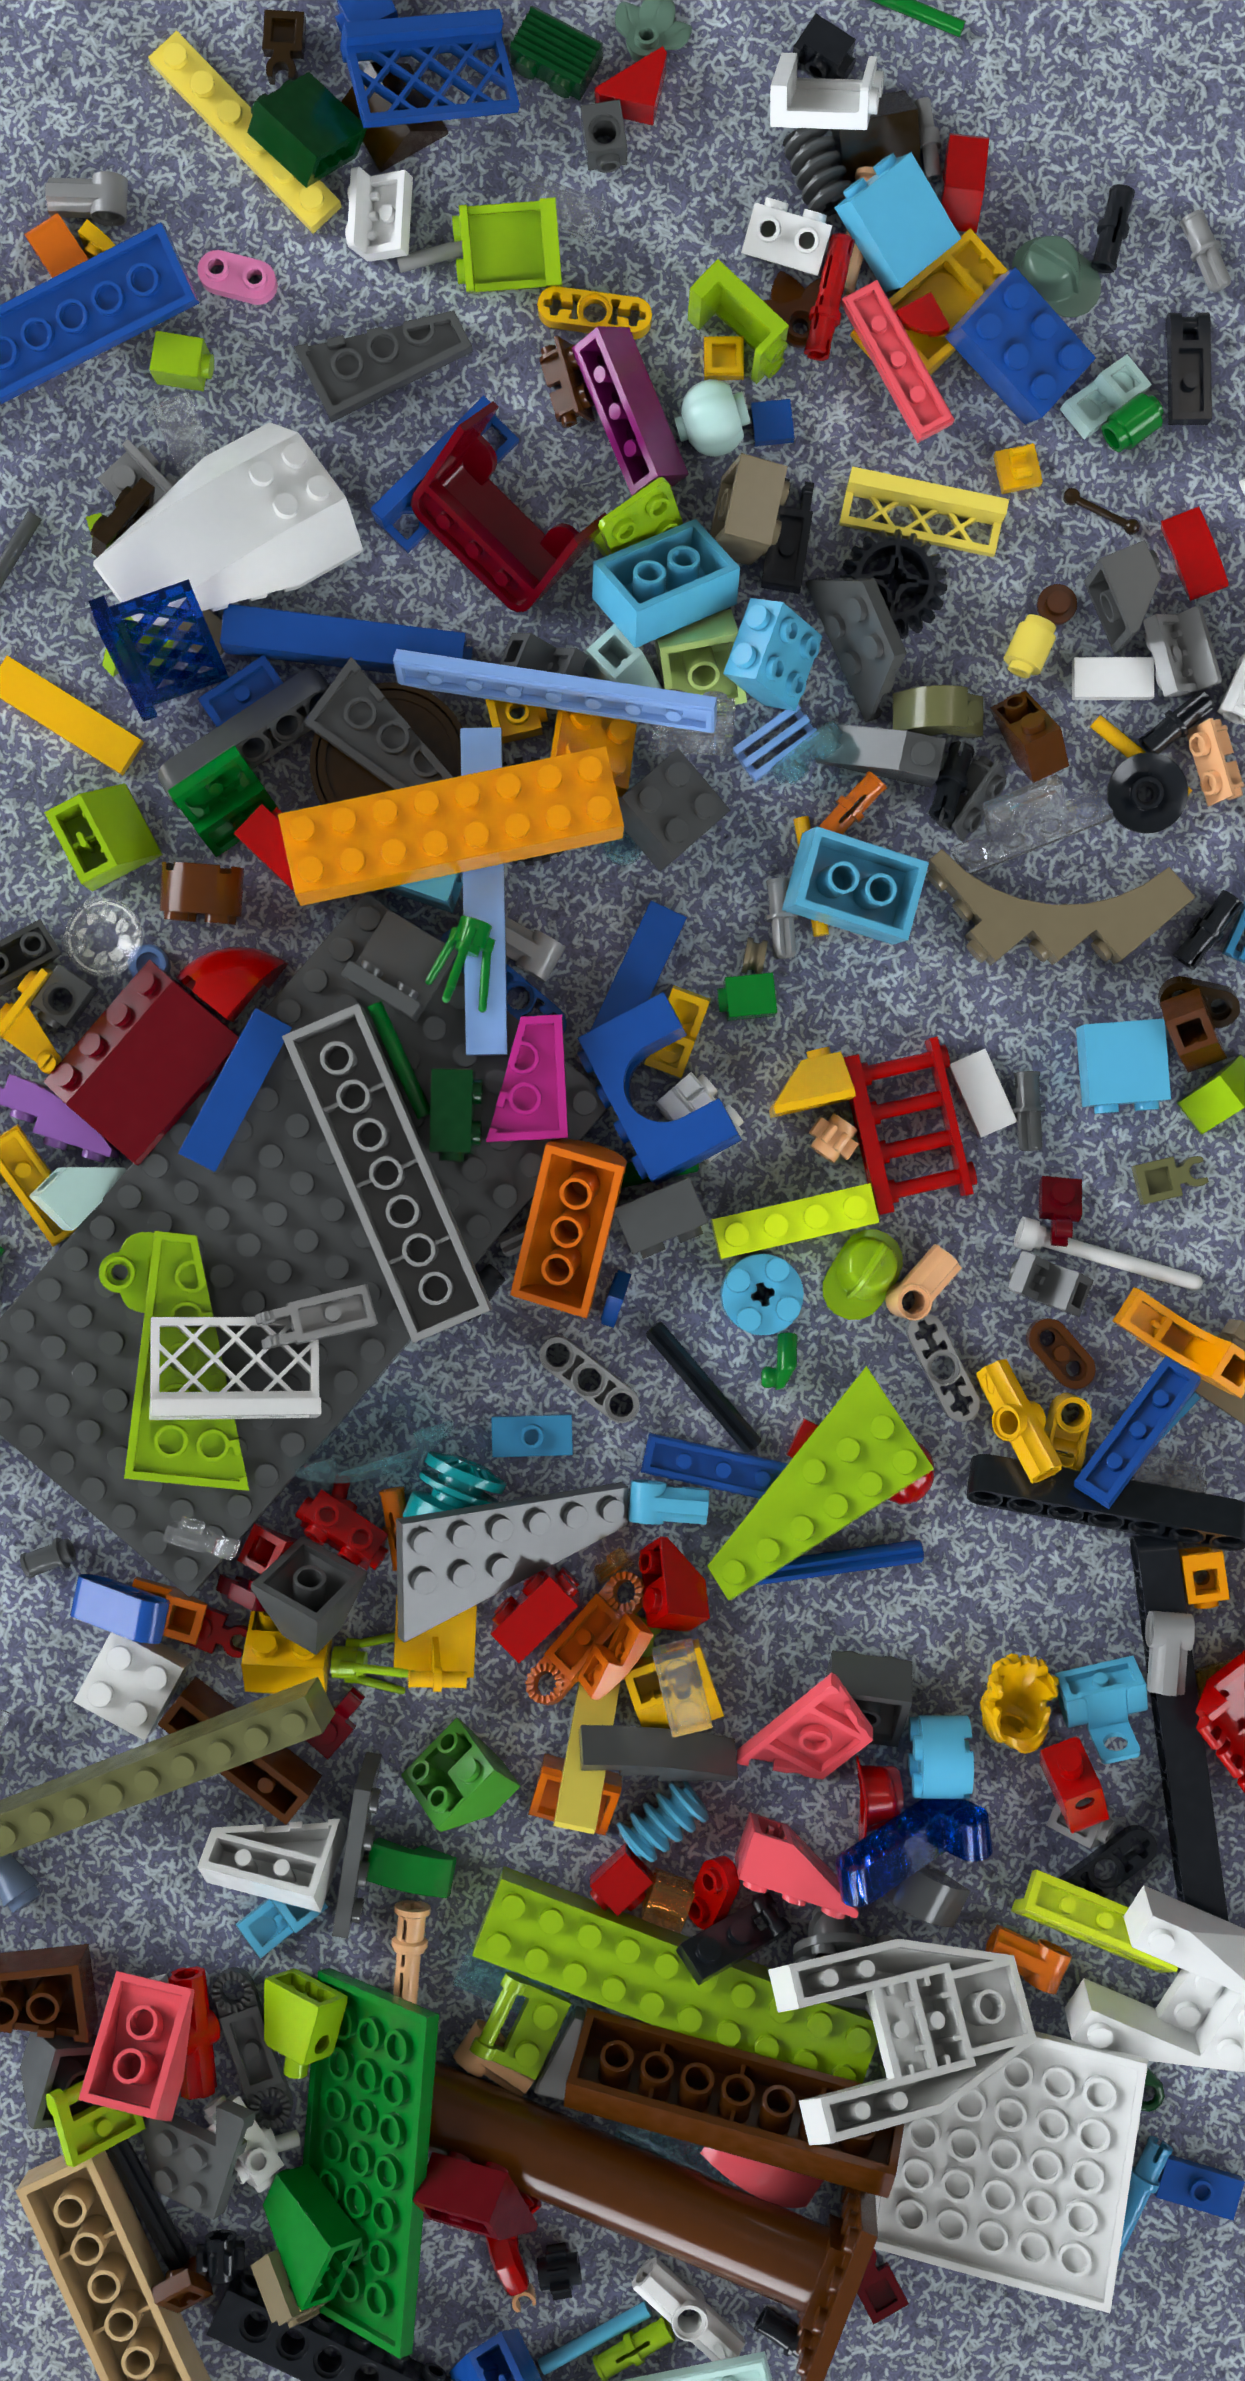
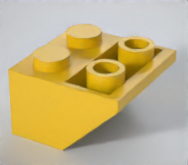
[241,1611,332,1694]
[624,1639,724,1730]

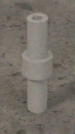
[915,97,942,183]

